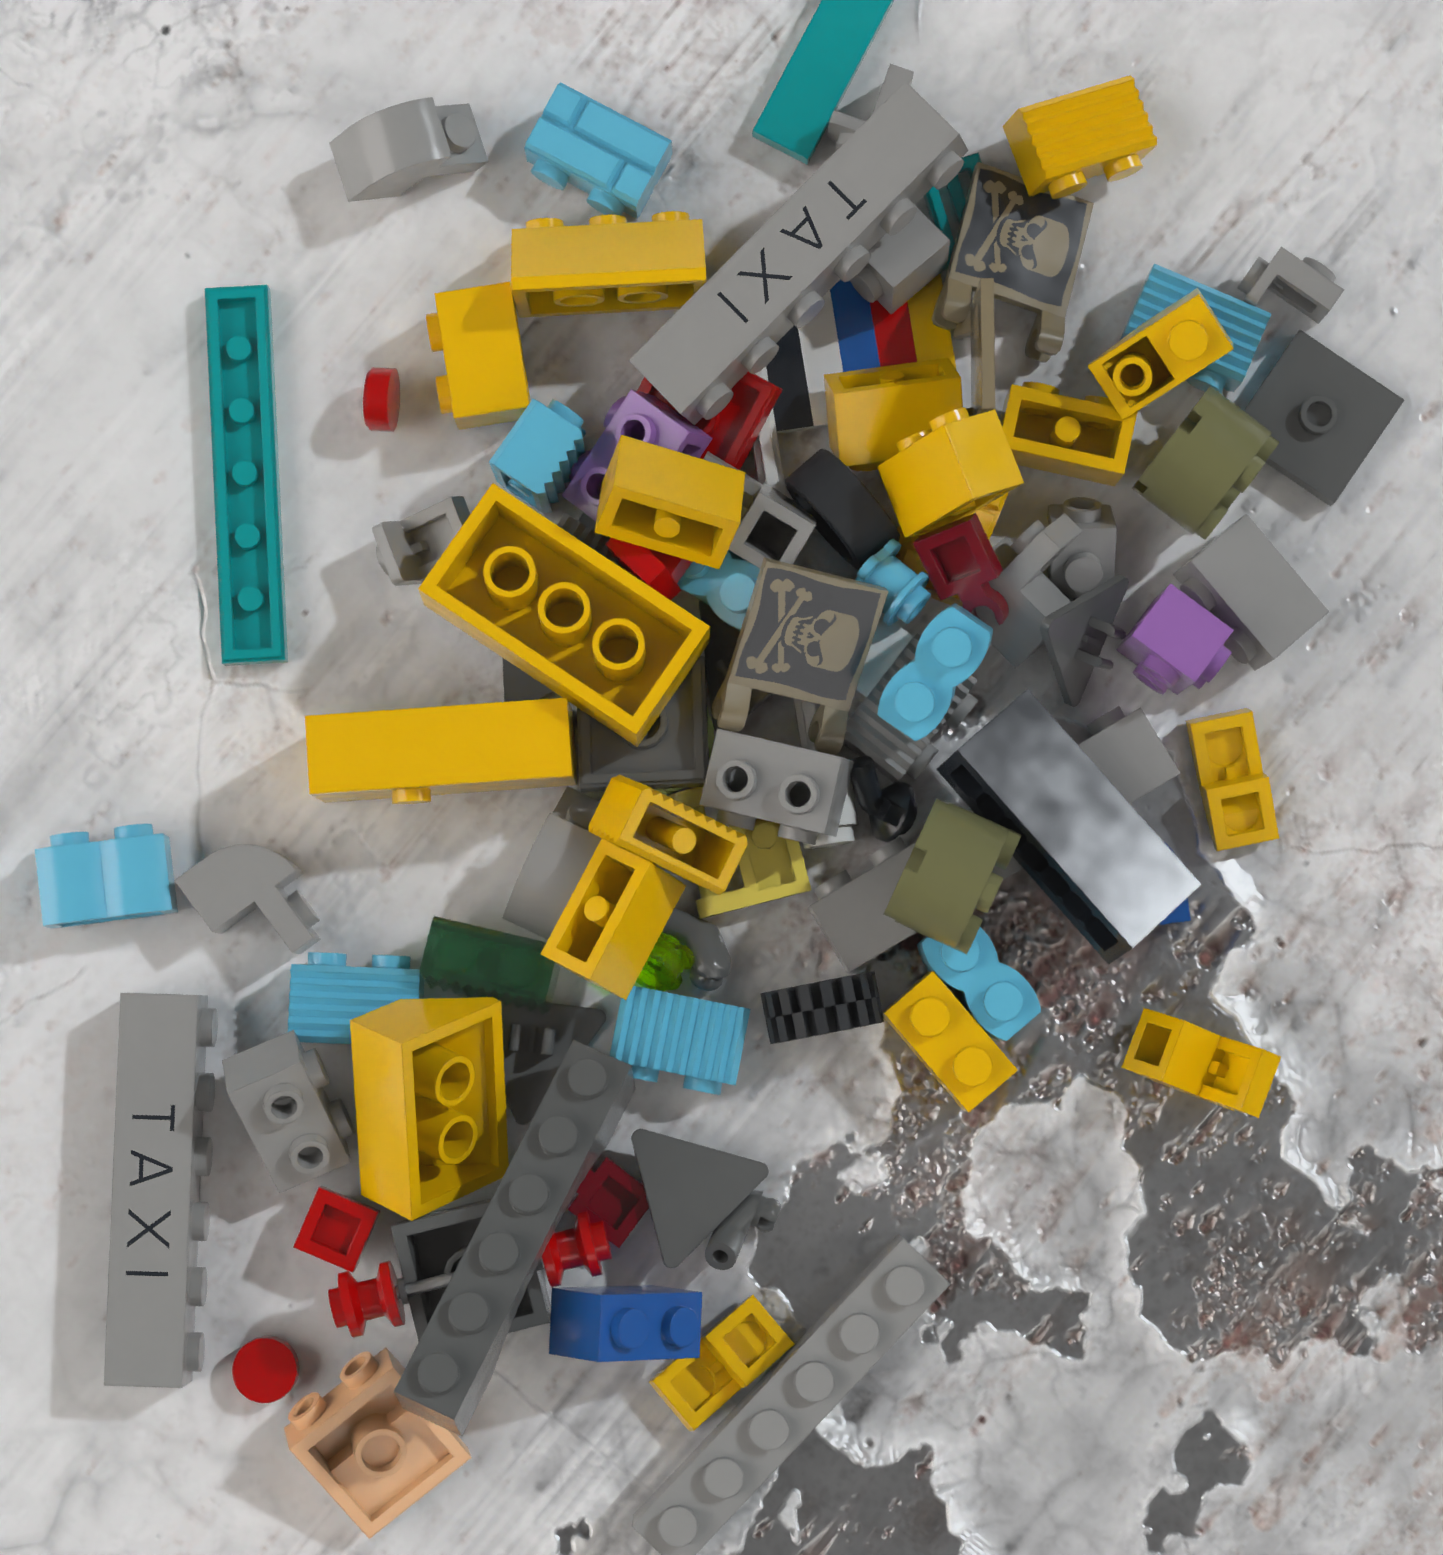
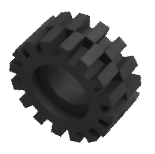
[760,971,884,1044]

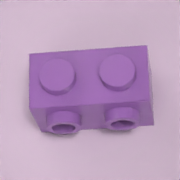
[562,389,713,521]
[1116,583,1234,695]

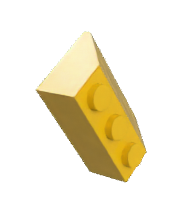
[511,211,706,318]
[350,997,509,1221]

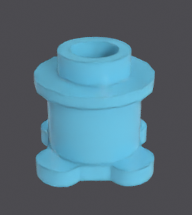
[856,538,931,626]

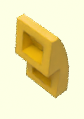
[1185,708,1280,851]
[649,1295,794,1432]

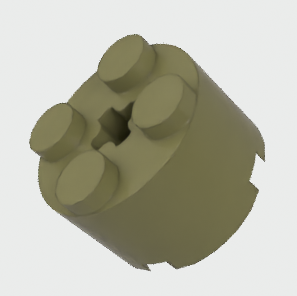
[1132,386,1280,540]
[883,798,1021,955]

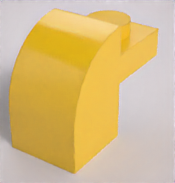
[1121,1008,1281,1118]

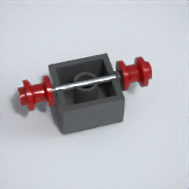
[328,1198,612,1342]

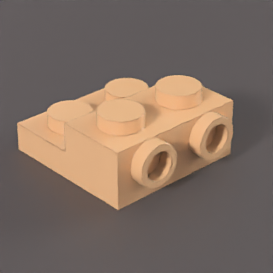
[284,1347,472,1539]

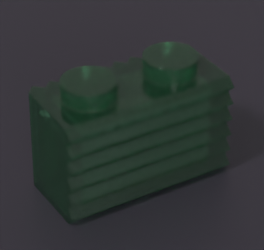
[419,916,561,1015]

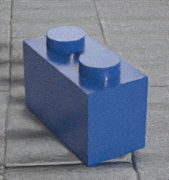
[549,1285,702,1362]

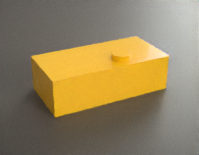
[418,483,710,747]
[305,697,577,804]

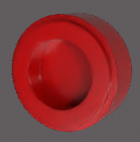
[363,367,400,432]
[232,1336,300,1403]

